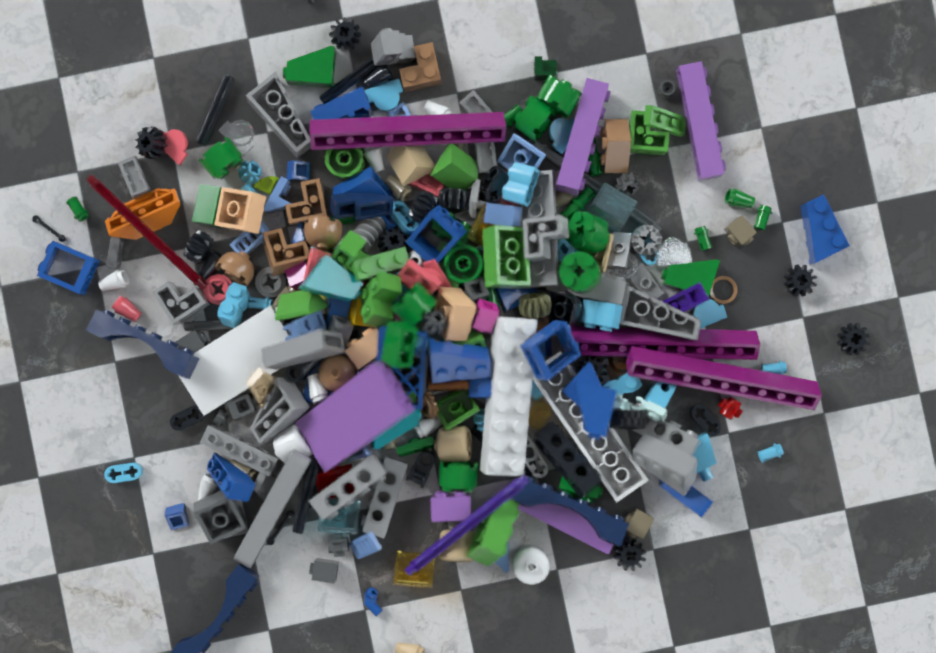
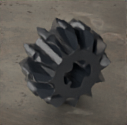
[329,17,362,51]
[135,126,168,159]
[438,188,470,211]
[409,190,438,223]
[377,227,409,253]
[183,230,214,264]
[784,264,817,297]
[837,323,871,355]
[575,356,608,382]
[613,538,647,571]

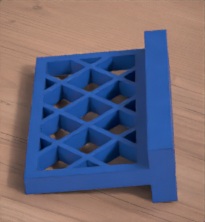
[376,326,427,409]

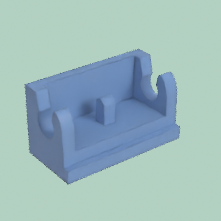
[283,310,327,340]

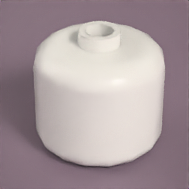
[273,423,313,463]
[512,545,550,585]

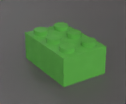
[483,225,531,289]
[467,499,519,566]

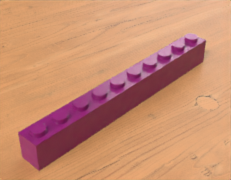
[310,112,506,150]
[564,326,761,360]
[626,346,822,411]

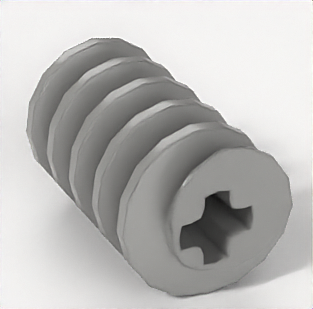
[353,217,386,254]

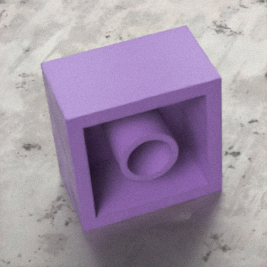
[431,490,471,522]

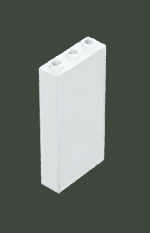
[179,305,291,415]

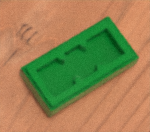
[396,436,435,457]

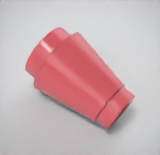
[112,296,142,322]

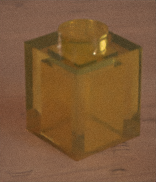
[528,400,552,431]

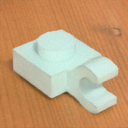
[612,394,632,411]
[631,397,667,422]

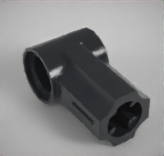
[285,358,323,382]

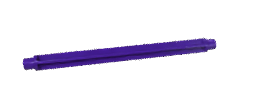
[405,475,529,575]

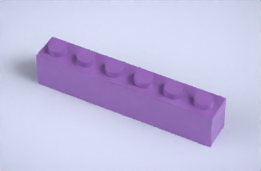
[676,61,726,181]
[555,78,611,196]
[513,480,613,554]

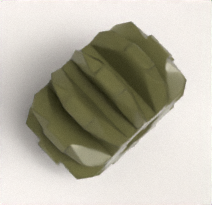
[518,292,552,319]

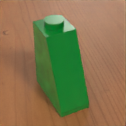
[283,46,336,88]
[660,259,720,297]

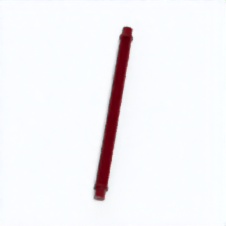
[85,174,208,290]

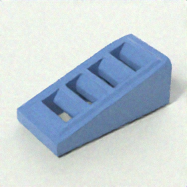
[349,532,382,559]

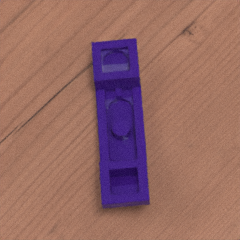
[662,282,710,312]

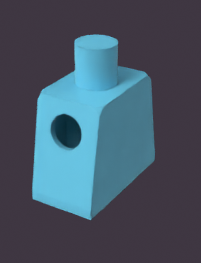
[643,381,677,408]
[693,432,716,482]

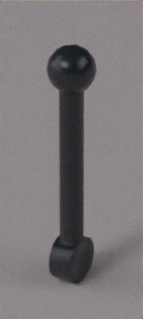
[32,215,66,242]
[267,511,294,545]

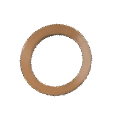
[710,276,738,304]

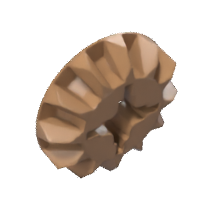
[417,391,438,419]

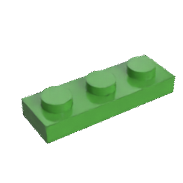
[644,105,686,136]
[351,247,409,281]

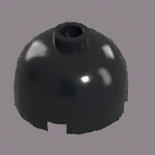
[548,291,583,327]

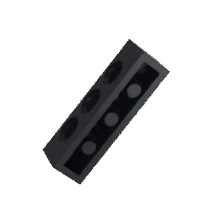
[533,421,602,500]

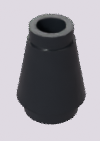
[364,64,393,89]
[198,250,222,279]

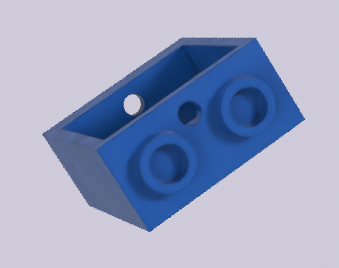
[406,205,467,264]
[37,240,100,295]
[520,320,582,381]

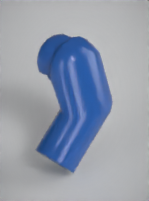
[364,588,383,616]

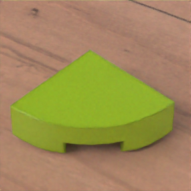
[253,176,279,195]

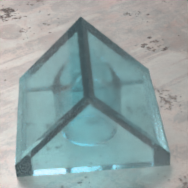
[587,182,637,232]
[317,499,361,534]

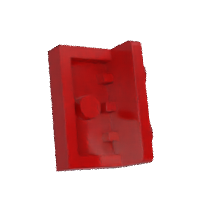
[316,464,355,500]

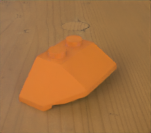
[105,189,180,240]

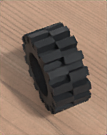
[610,410,646,430]

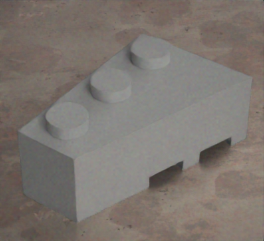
[250,377,310,444]
[633,433,697,496]

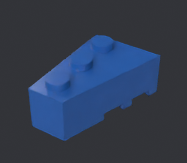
[310,87,374,120]
[801,194,850,265]
[428,338,491,383]

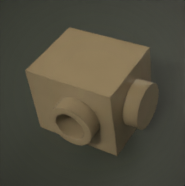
[724,215,757,247]
[624,507,654,539]

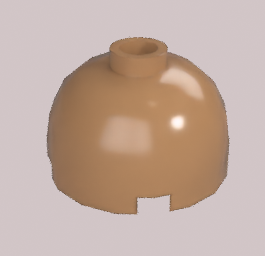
[304,216,343,251]
[215,251,255,287]
[318,354,357,392]

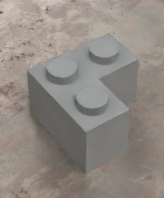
[371,28,416,66]
[523,215,569,262]
[152,281,210,325]

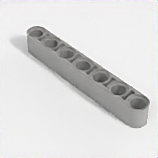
[233,449,311,569]

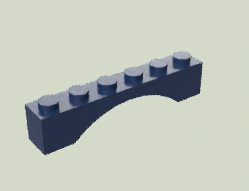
[86,309,200,380]
[510,476,629,546]
[171,564,259,653]

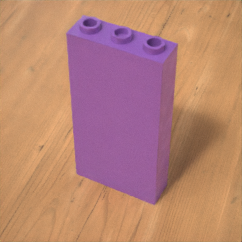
[295,360,415,473]

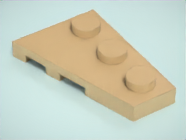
[246,368,276,408]

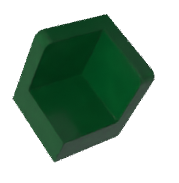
[534,56,558,80]

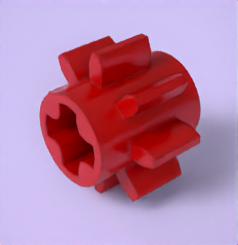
[718,396,743,420]

